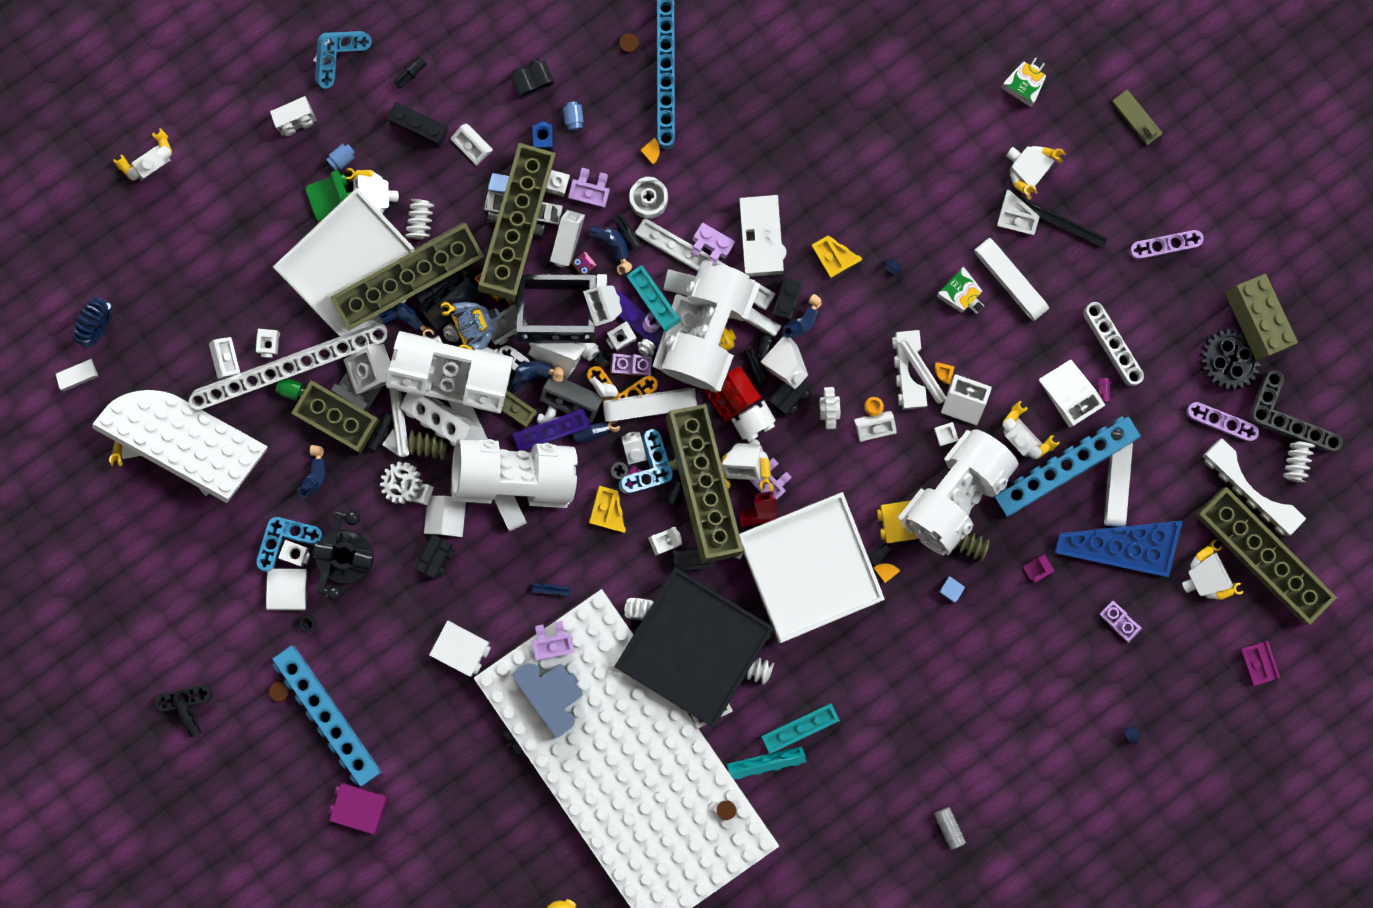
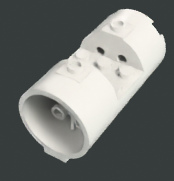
[661,261,760,392]
[386,331,514,414]
[898,430,1019,556]
[451,439,577,508]

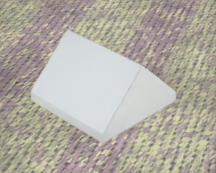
[424,495,466,537]

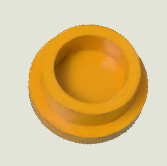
[864,397,884,416]

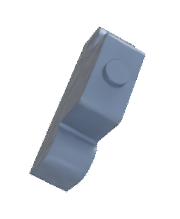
[511,663,583,739]

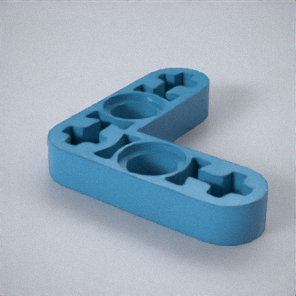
[315,31,372,89]
[619,429,672,494]
[257,517,323,572]

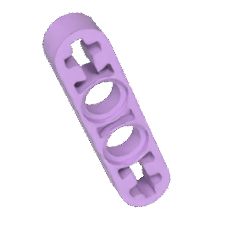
[1129,230,1203,260]
[1186,402,1259,442]

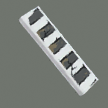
[484,191,563,225]

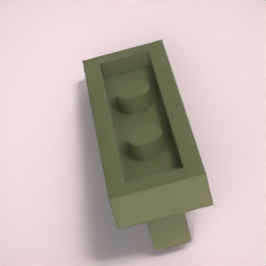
[1111,89,1163,146]

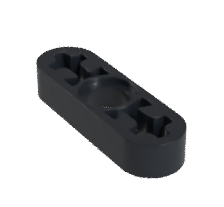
[155,685,212,711]

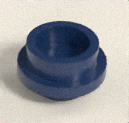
[884,258,902,275]
[1124,725,1141,744]

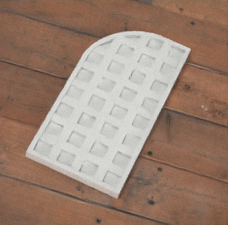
[92,390,268,503]

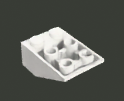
[1039,360,1105,428]

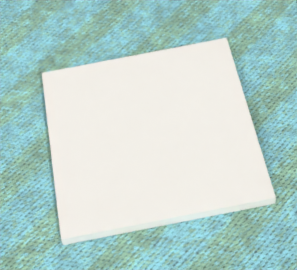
[273,188,414,344]
[739,492,885,643]

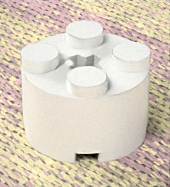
[630,177,668,219]
[731,401,776,442]

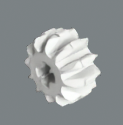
[624,598,654,621]

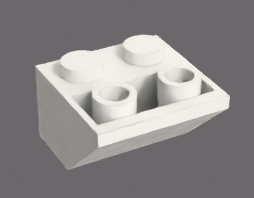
[270,96,317,136]
[941,374,992,425]

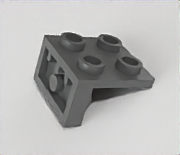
[331,371,383,412]

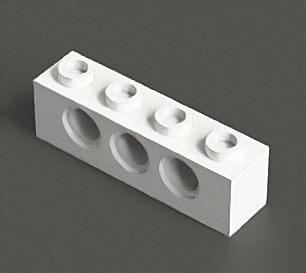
[400,393,479,446]

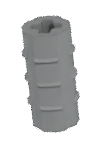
[934,807,966,850]

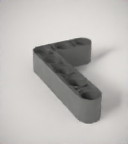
[1249,370,1343,453]

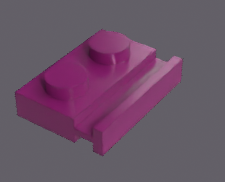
[1240,641,1280,686]

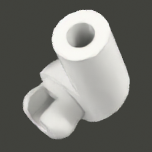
[537,405,558,424]

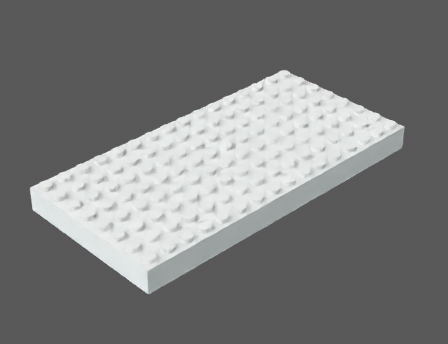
[474,589,779,908]

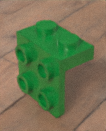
[306,170,351,221]

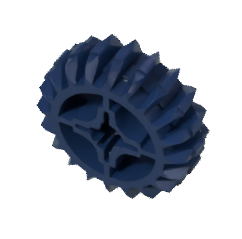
[72,297,112,348]

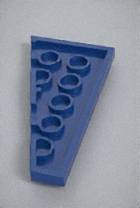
[1055,520,1182,577]

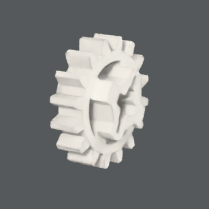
[819,387,841,429]
[380,462,422,504]

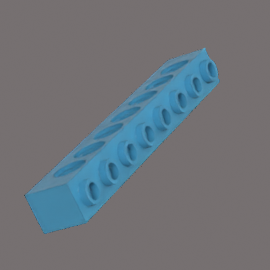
[995,416,1141,518]
[273,645,382,787]

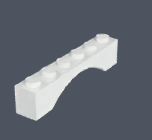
[1202,438,1306,536]

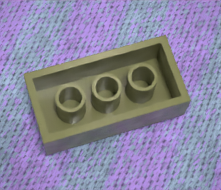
[1225,274,1298,361]
[292,380,380,453]

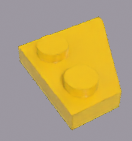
[811,236,863,279]
[589,486,626,533]

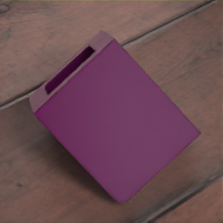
[1023,554,1054,583]

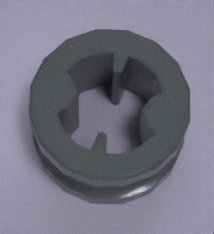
[611,462,628,480]

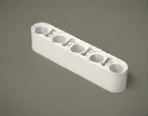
[974,238,1049,321]
[1083,302,1144,387]
[603,388,697,421]
[1104,433,1133,527]

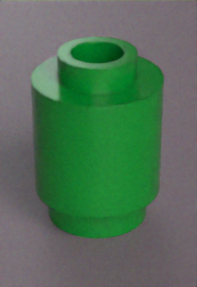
[276,378,306,401]

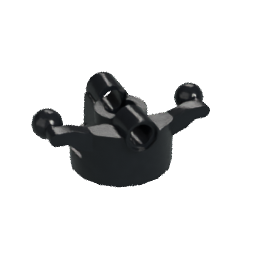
[313,510,374,601]

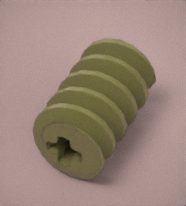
[408,430,449,460]
[953,532,989,562]

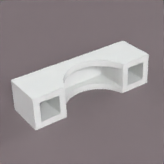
[892,330,927,410]

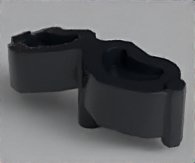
[500,728,523,758]

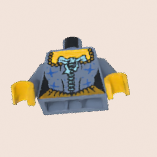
[440,302,501,351]

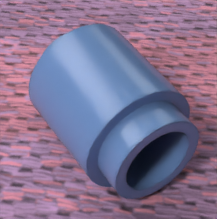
[563,102,584,131]
[326,143,355,171]

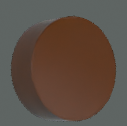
[620,33,638,53]
[269,682,290,701]
[717,800,736,820]

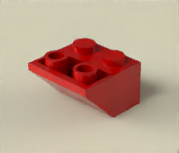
[704,366,761,423]

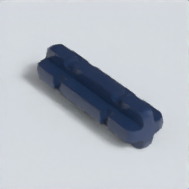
[532,583,570,597]

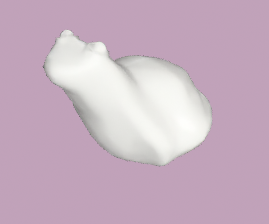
[589,376,618,399]

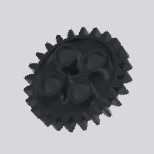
[1199,329,1261,391]

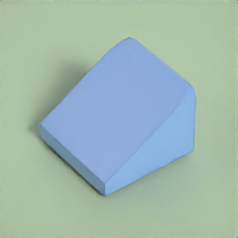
[488,173,509,194]
[939,576,965,603]

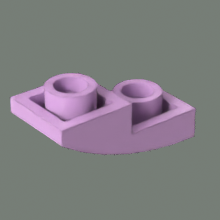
[610,353,652,376]
[1100,601,1142,643]

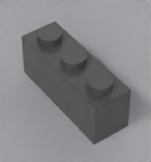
[539,375,604,424]

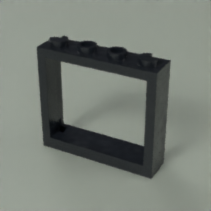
[517,274,596,343]

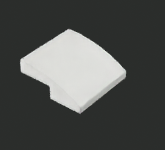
[266,569,307,611]

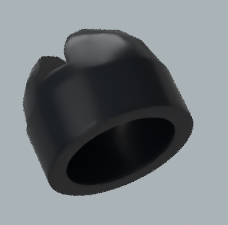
[595,351,611,367]
[300,615,317,631]

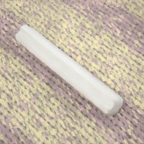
[899,338,946,404]
[389,388,409,457]

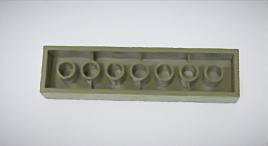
[478,143,556,301]
[329,222,484,330]
[665,404,743,564]
[1195,487,1337,625]

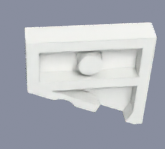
[997,189,1039,235]

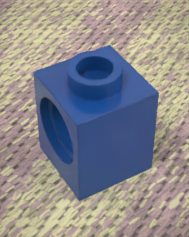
[533,122,553,151]

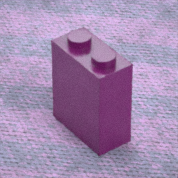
[328,782,388,834]

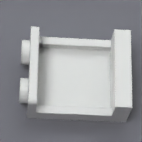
[430,621,491,677]

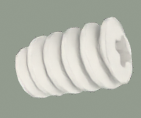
[405,199,434,240]
[1283,441,1315,483]
[747,658,774,685]

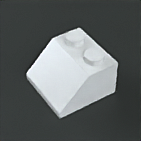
[344,344,390,395]

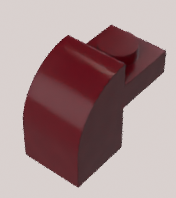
[740,490,777,527]

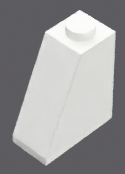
[550,210,585,267]
[761,336,808,389]
[528,343,585,380]

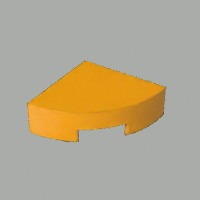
[641,138,660,165]
[935,362,954,386]
[873,564,900,583]

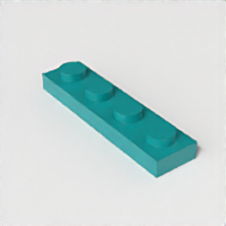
[626,265,681,332]
[761,703,840,754]
[727,746,806,779]

